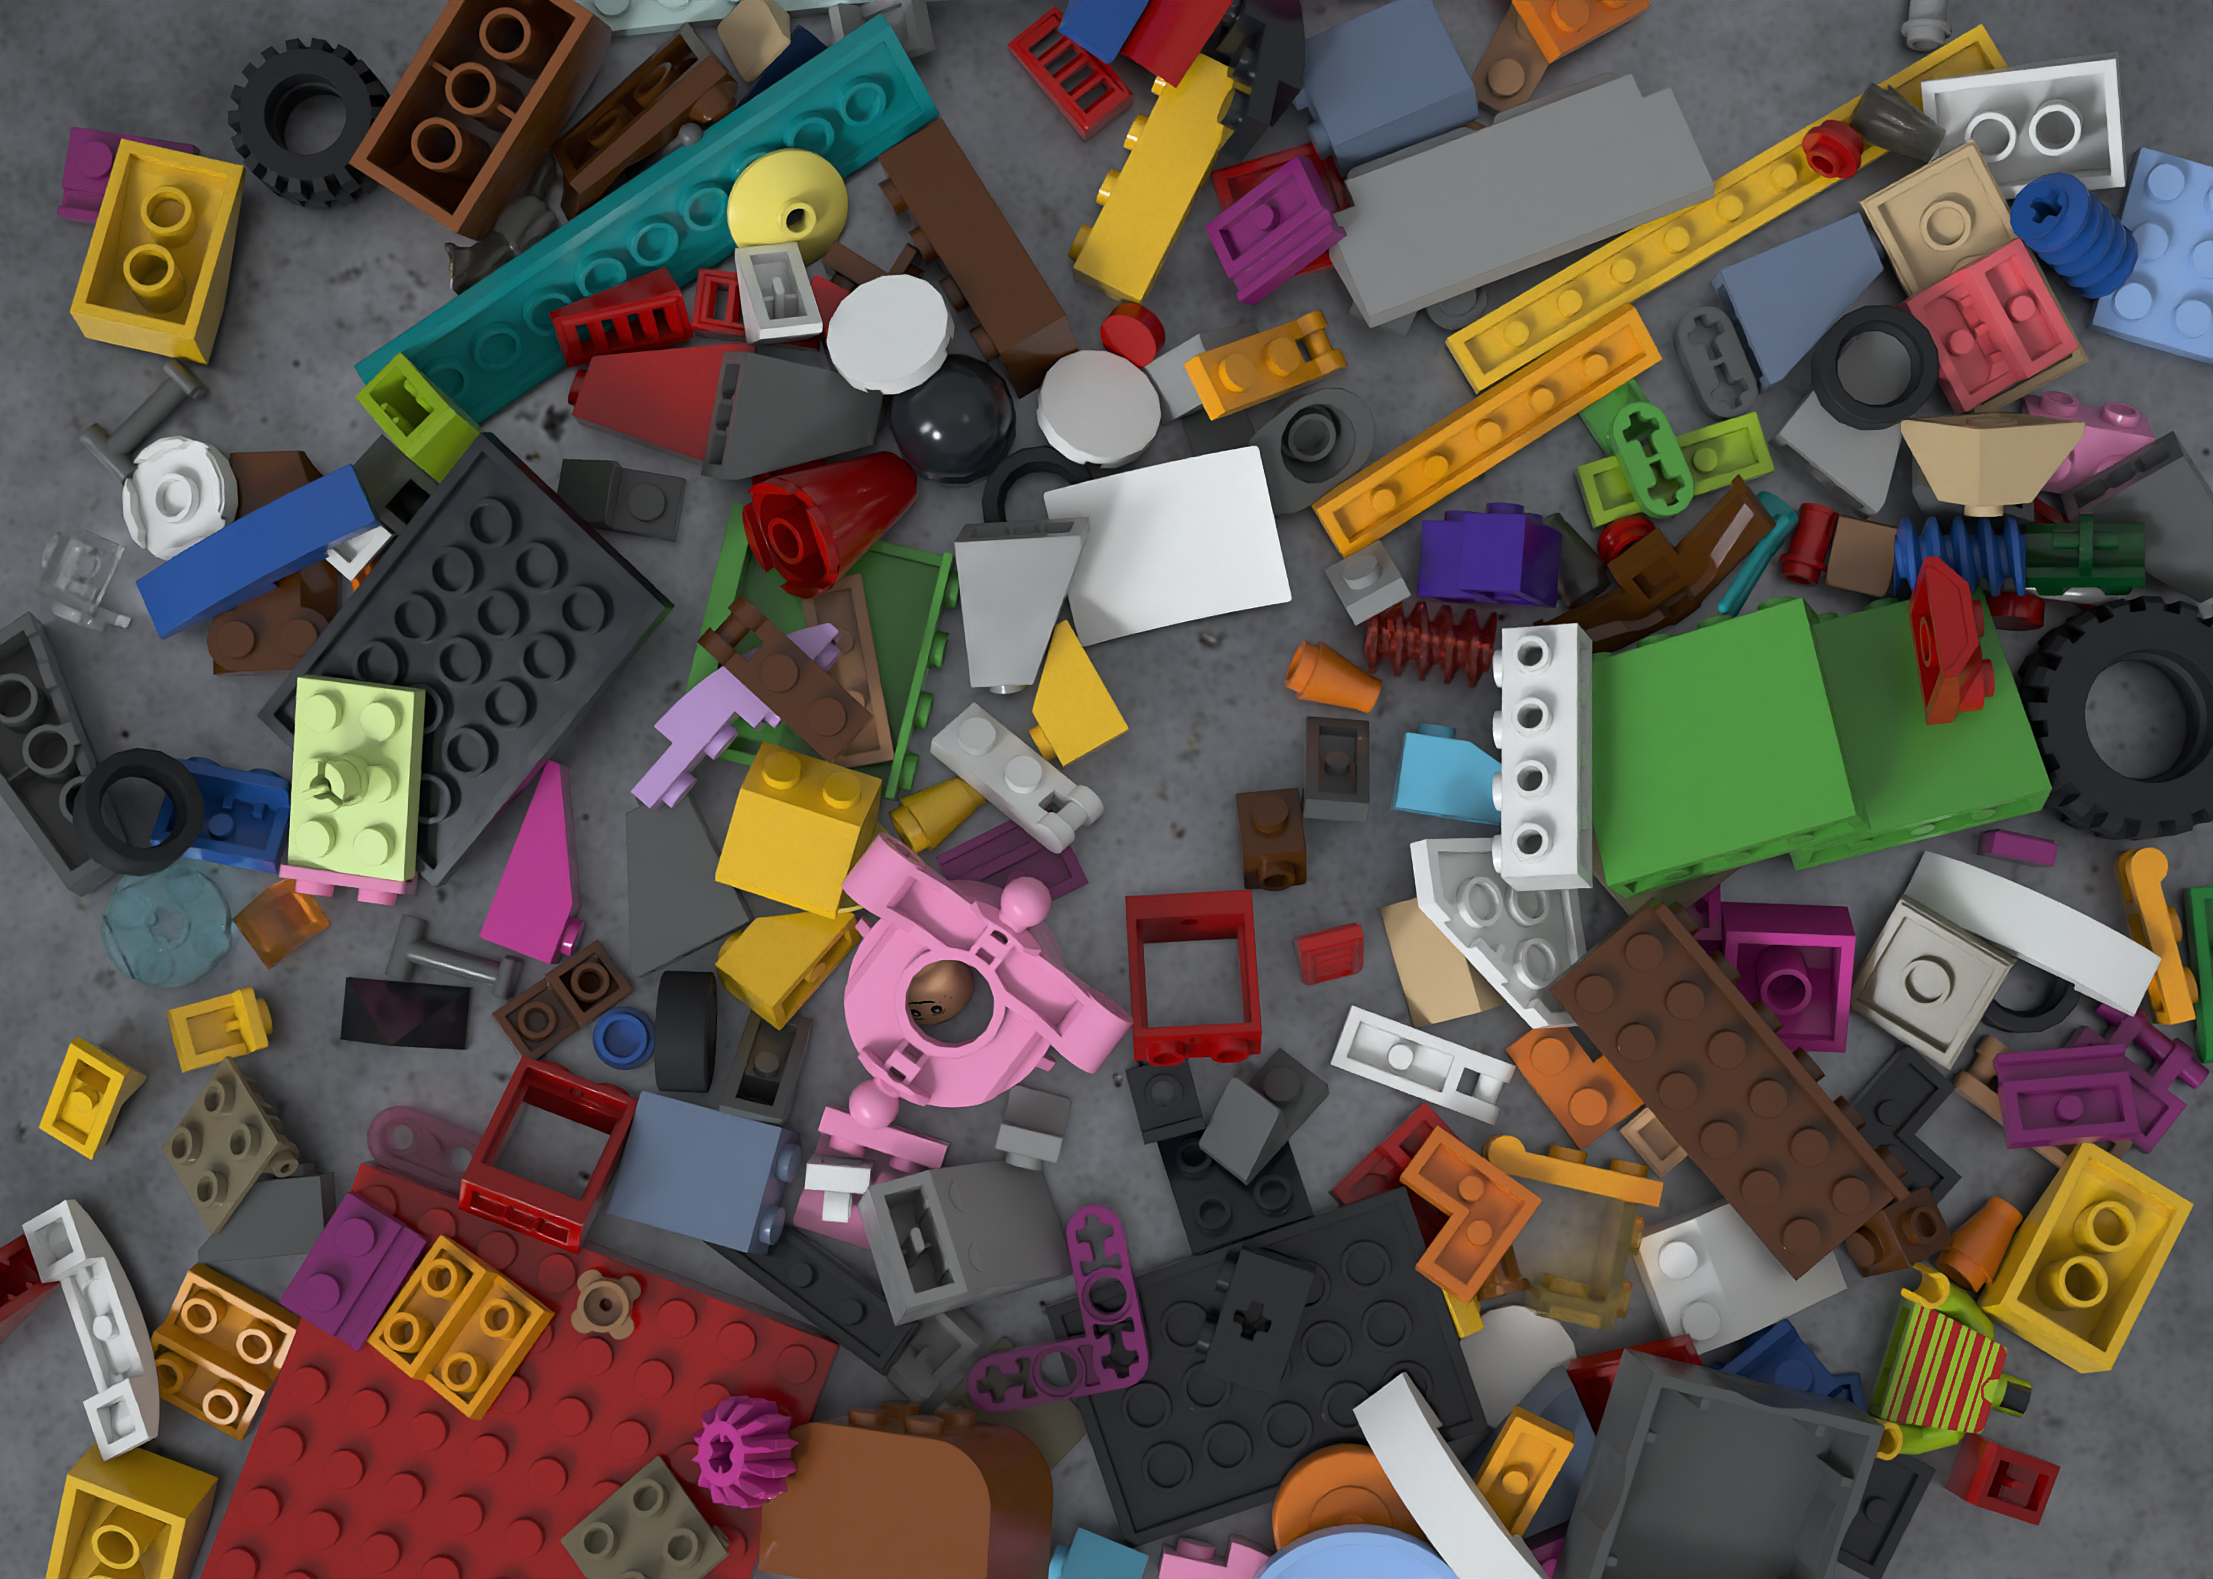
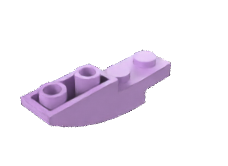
[631,623,843,811]

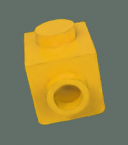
[165,986,273,1073]

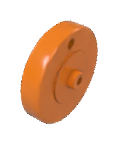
[1272,1443,1427,1551]

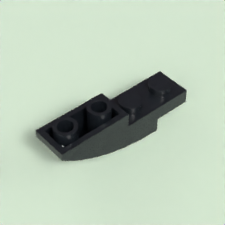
[1216,0,1305,163]

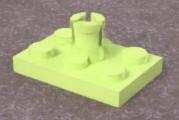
[288,674,426,882]

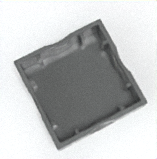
[1552,1348,1885,1579]

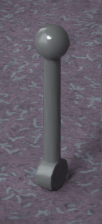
[625,122,703,182]

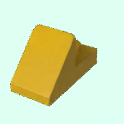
[38,1036,147,1160]

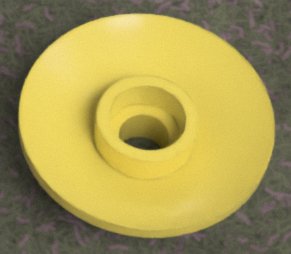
[727,148,848,266]

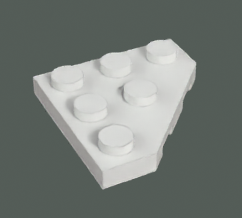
[1410,838,1587,1029]

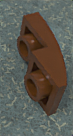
[491,939,634,1060]

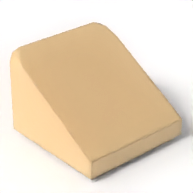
[717,0,791,83]

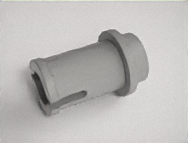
[1901,0,1952,51]

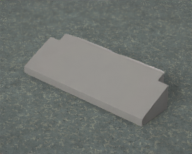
[1329,72,1715,328]

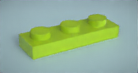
[1574,411,1775,529]

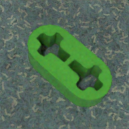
[1609,401,1695,519]

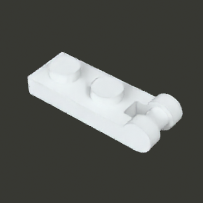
[930,702,1104,854]
[1329,1005,1516,1125]

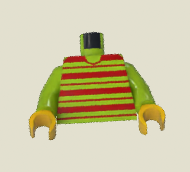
[1867,1262,2032,1460]

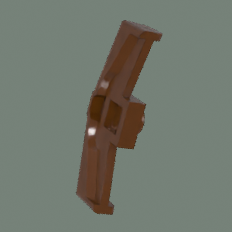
[1532,474,1776,654]

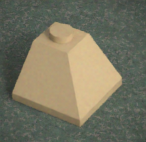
[1901,411,2085,517]

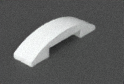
[1903,850,2162,1017]
[22,1199,159,1462]
[1353,1372,1550,1579]

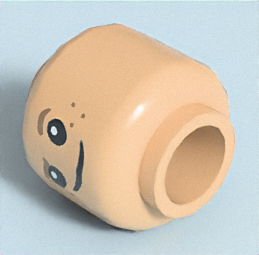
[908,960,975,1025]

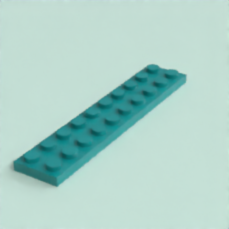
[354,13,940,424]

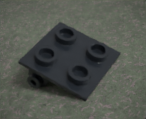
[1157,1125,1314,1256]

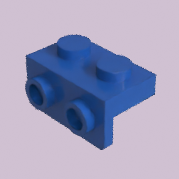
[150,757,292,874]

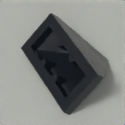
[340,977,473,1050]

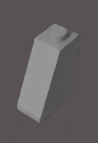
[1768,331,1911,520]
[954,517,1090,694]

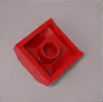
[1907,556,1995,725]

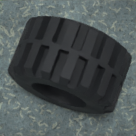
[228,38,390,209]

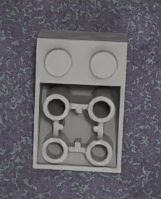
[857,1159,1074,1326]

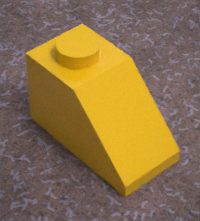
[1028,619,1129,769]
[715,912,861,1031]

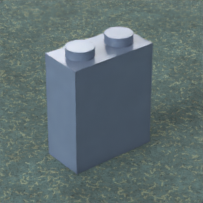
[1292,0,1479,178]
[607,1090,802,1256]

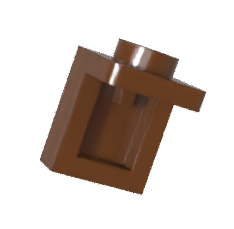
[822,240,924,293]
[1236,788,1307,891]
[1846,1186,1952,1278]

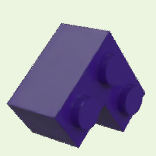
[1417,502,1562,608]

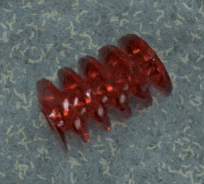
[1363,601,1497,689]

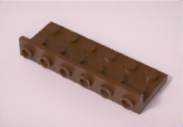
[1545,897,1911,1281]

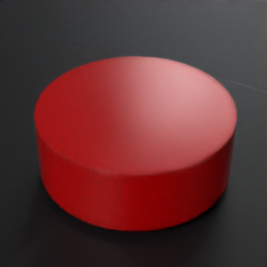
[1100,303,1166,367]
[1985,592,2045,631]

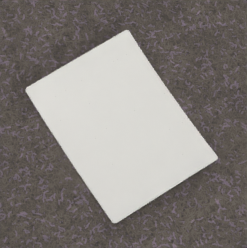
[1044,446,1292,647]

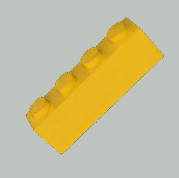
[1068,53,1234,306]

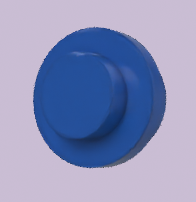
[593,1007,655,1070]

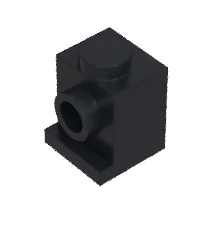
[1125,1058,1206,1145]

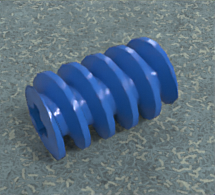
[2010,172,2138,299]
[1894,516,2026,596]

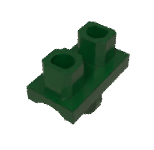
[2025,512,2145,596]

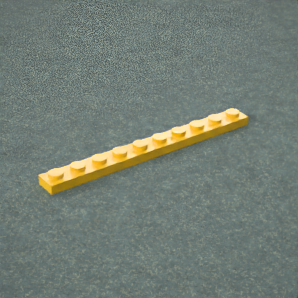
[1445,24,2008,395]

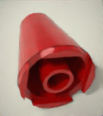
[742,451,917,599]

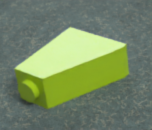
[355,352,486,483]

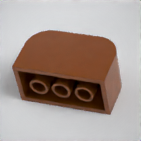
[349,0,612,241]
[758,1400,1053,1579]

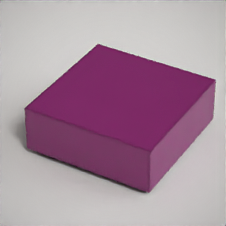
[1976,829,2058,868]

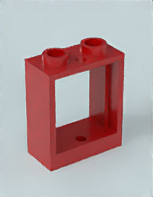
[1125,889,1262,1067]
[458,1055,639,1255]

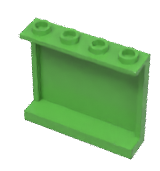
[685,501,960,802]
[1789,582,2052,871]
[1592,596,1871,899]

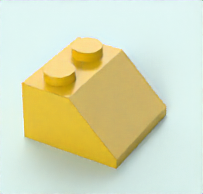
[715,741,882,920]

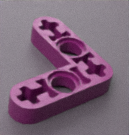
[967,1203,1150,1412]

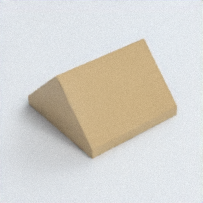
[1379,897,1508,1028]

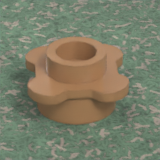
[571,1269,641,1340]

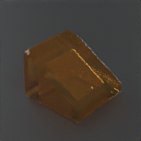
[232,878,330,970]

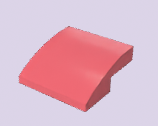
[1897,237,2079,414]

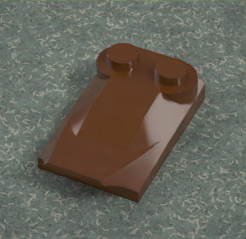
[551,23,738,222]
[207,451,342,677]

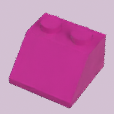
[1719,902,1856,1053]

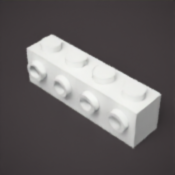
[1492,623,1593,891]

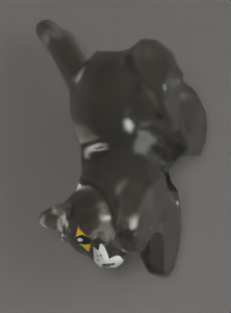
[444,154,562,295]

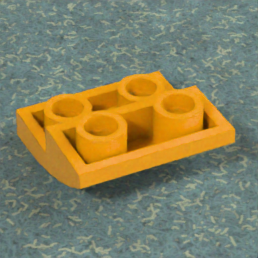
[367,1235,555,1420]
[150,1261,301,1442]

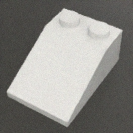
[1921,52,2127,199]
[1625,1198,1847,1355]

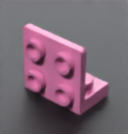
[793,1104,951,1250]

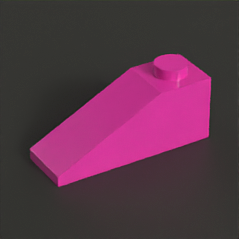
[479,760,585,964]

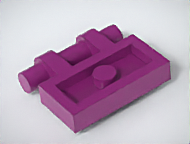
[2063,1001,2209,1154]

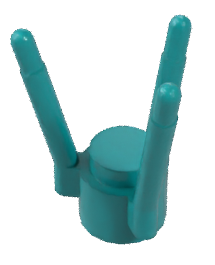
[1717,491,1799,618]

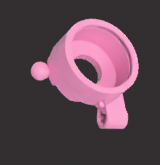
[841,832,1134,1129]

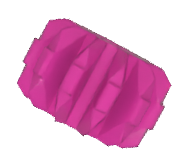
[690,1395,799,1509]

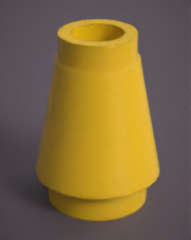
[888,776,986,854]

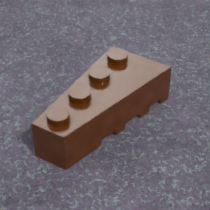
[877,118,1079,400]

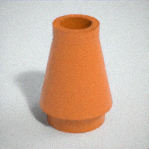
[1284,640,1382,714]
[1935,1196,2023,1293]

